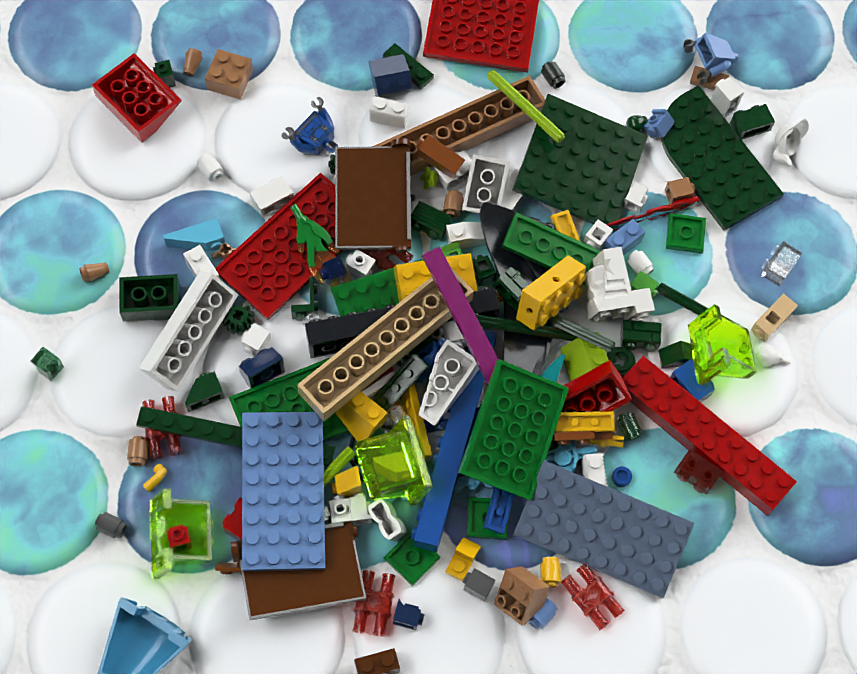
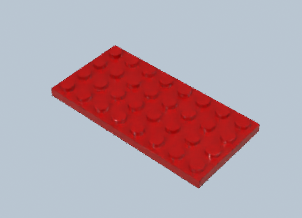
[215,173,343,320]

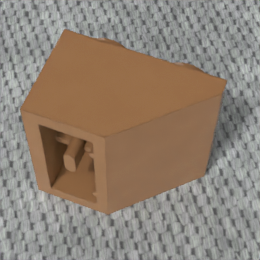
[494,566,550,626]

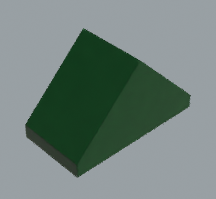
[658,340,700,368]

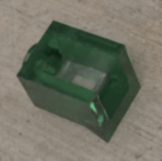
[30,347,64,381]

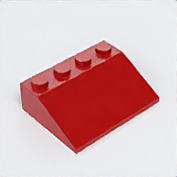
[92,53,182,143]

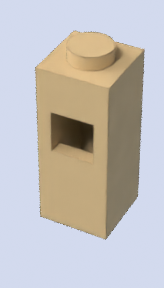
[751,293,798,342]

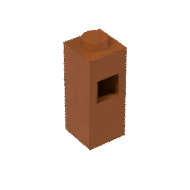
[416,135,465,179]

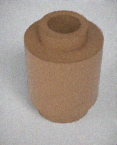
[442,190,464,219]
[127,436,149,467]

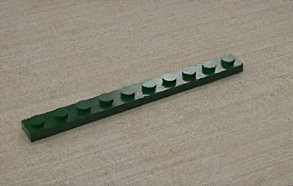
[136,406,336,467]

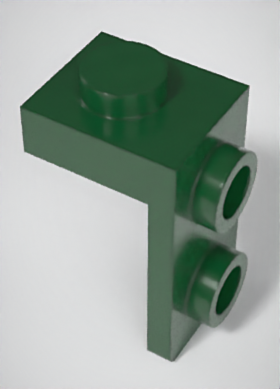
[291,276,318,321]

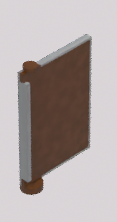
[335,138,411,253]
[230,522,366,621]

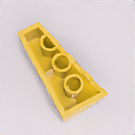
[335,392,387,447]

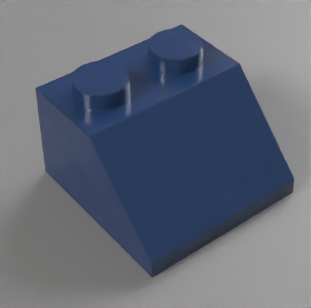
[368,54,413,97]
[238,347,285,388]

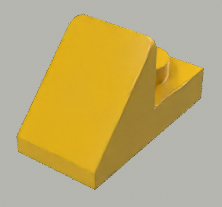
[445,537,481,582]

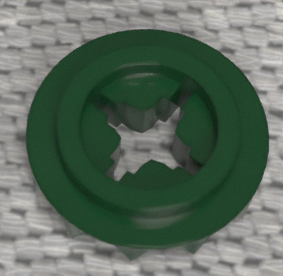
[607,347,636,375]

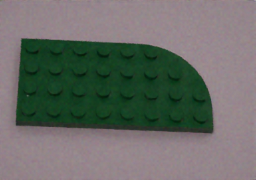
[661,85,784,231]

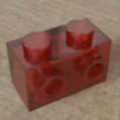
[674,449,723,495]

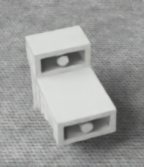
[584,247,655,322]

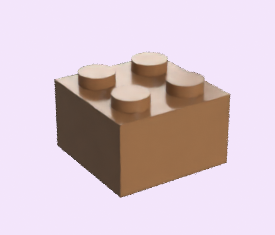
[205,49,253,100]

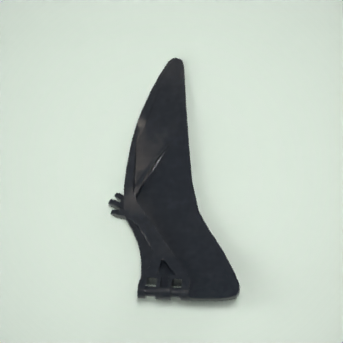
[480,202,569,375]

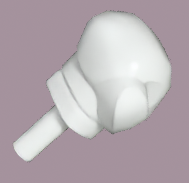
[758,345,791,367]

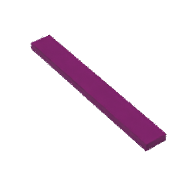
[421,246,498,385]

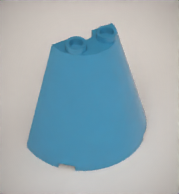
[98,597,191,674]

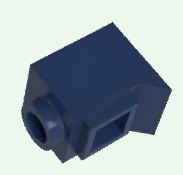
[393,599,425,631]

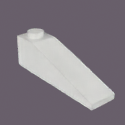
[418,339,479,426]

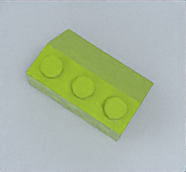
[560,332,609,381]

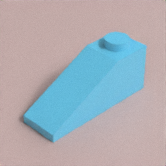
[163,218,225,251]

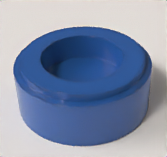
[612,466,632,487]

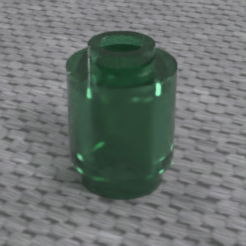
[616,411,642,442]

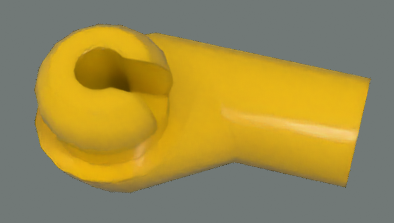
[143,464,167,492]

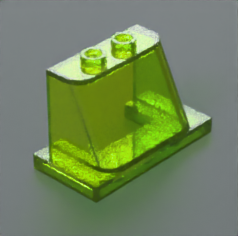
[688,304,757,385]
[355,415,433,506]
[150,488,214,579]

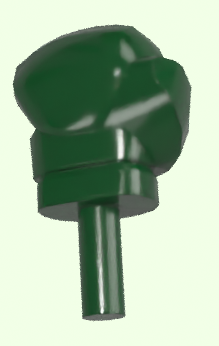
[626,115,648,133]

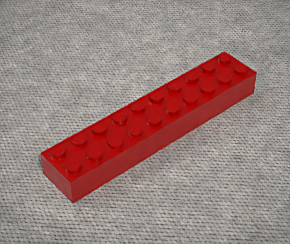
[622,355,797,516]

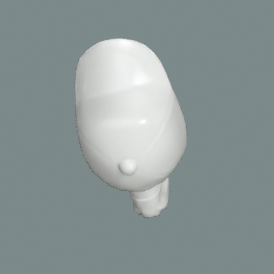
[773,117,809,167]

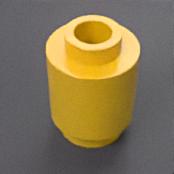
[540,557,561,588]

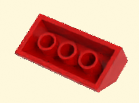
[561,360,632,412]

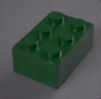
[119,274,180,322]

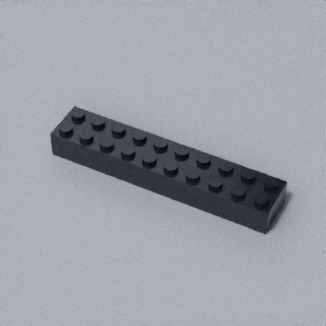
[305,287,500,358]

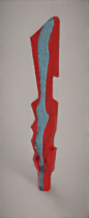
[606,196,699,231]

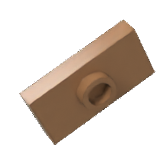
[690,66,729,90]

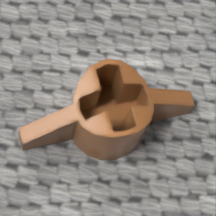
[211,243,237,260]

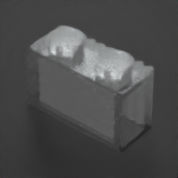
[761,241,802,286]

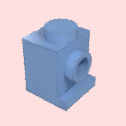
[644,109,675,137]

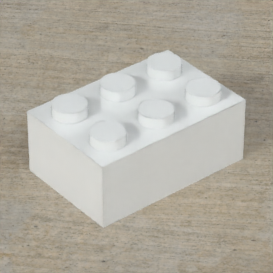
[462,154,510,215]

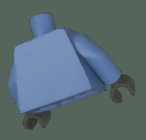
[683,33,738,85]

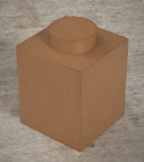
[664,177,695,204]

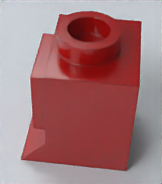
[166,524,193,553]

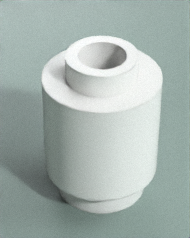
[197,154,224,181]
[627,250,654,275]

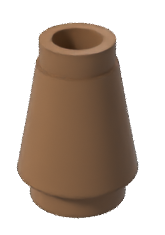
[183,48,203,77]
[79,262,109,283]

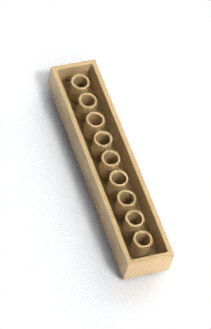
[297,268,474,421]

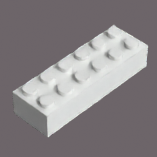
[139,271,238,392]

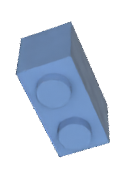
[602,219,645,256]

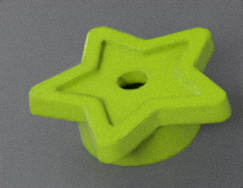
[420,166,438,190]

